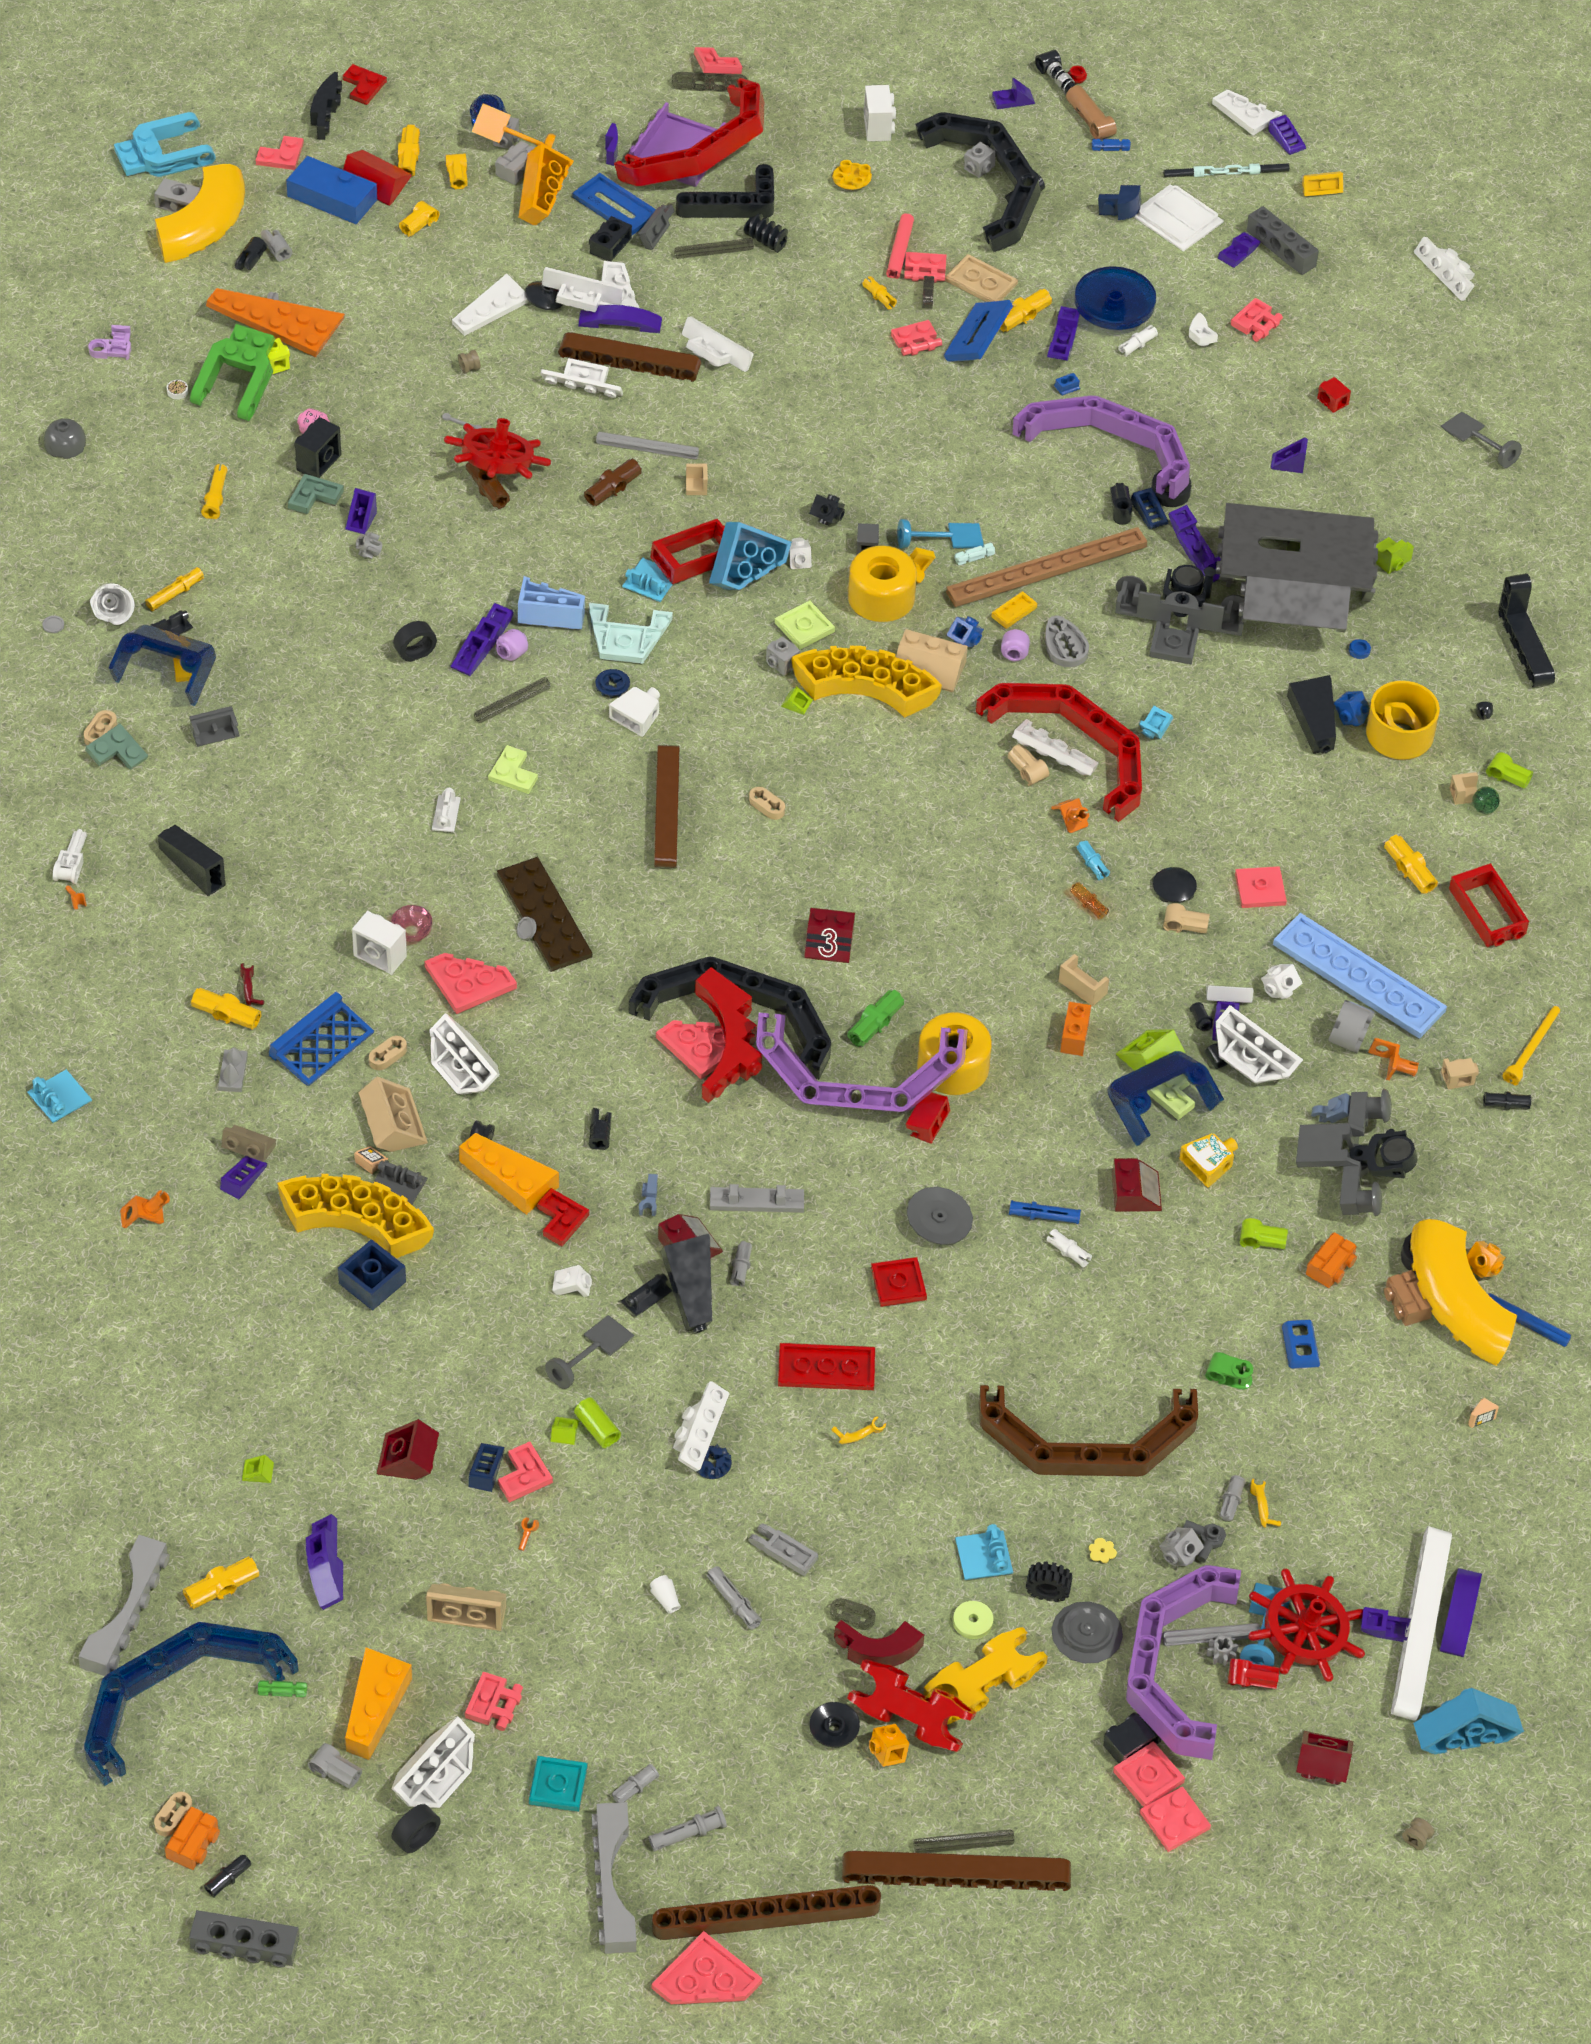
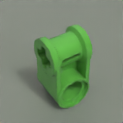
[1205,1352,1253,1390]

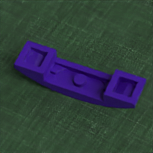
[578,305,662,333]
[1047,306,1081,361]
[1168,505,1221,582]
[1439,1568,1482,1657]

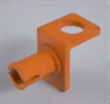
[1051,798,1089,833]
[1368,1038,1419,1081]
[120,1190,170,1228]

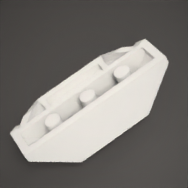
[1216,1005,1303,1084]
[430,1013,500,1095]
[391,1716,475,1808]

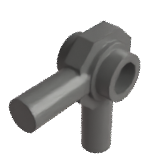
[1183,1520,1226,1563]

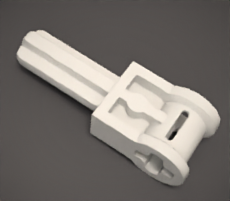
[53,829,87,884]

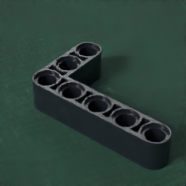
[676,164,775,218]
[1498,573,1555,687]

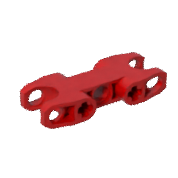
[847,1659,977,1752]

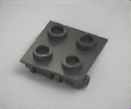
[373,1160,428,1205]

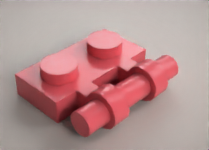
[904,252,946,283]
[1231,298,1283,342]
[891,320,942,356]
[465,1672,523,1731]

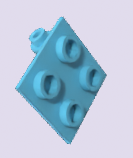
[622,558,673,602]
[27,1069,92,1123]
[955,1524,1013,1580]

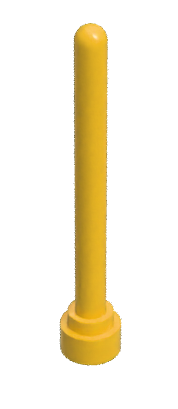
[1502,1006,1560,1086]

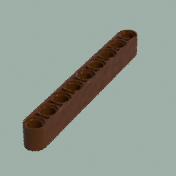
[842,1851,1071,1891]
[652,1885,881,1940]

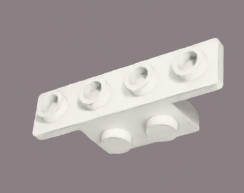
[1414,237,1475,301]
[542,267,624,312]
[682,316,754,372]
[540,358,623,398]
[673,1381,729,1471]

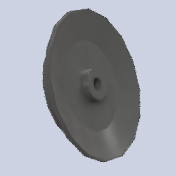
[906,1186,973,1245]
[1051,1602,1123,1664]

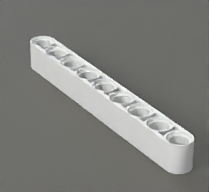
[1391,1526,1452,1721]

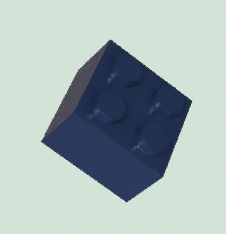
[338,1239,406,1311]

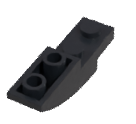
[310,72,342,140]

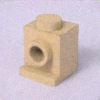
[1441,1058,1479,1090]

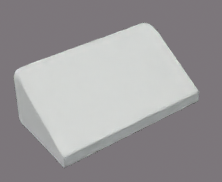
[1206,985,1254,1003]

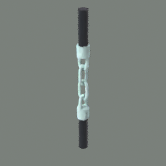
[1163,163,1290,177]

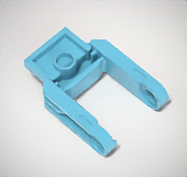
[114,112,216,177]

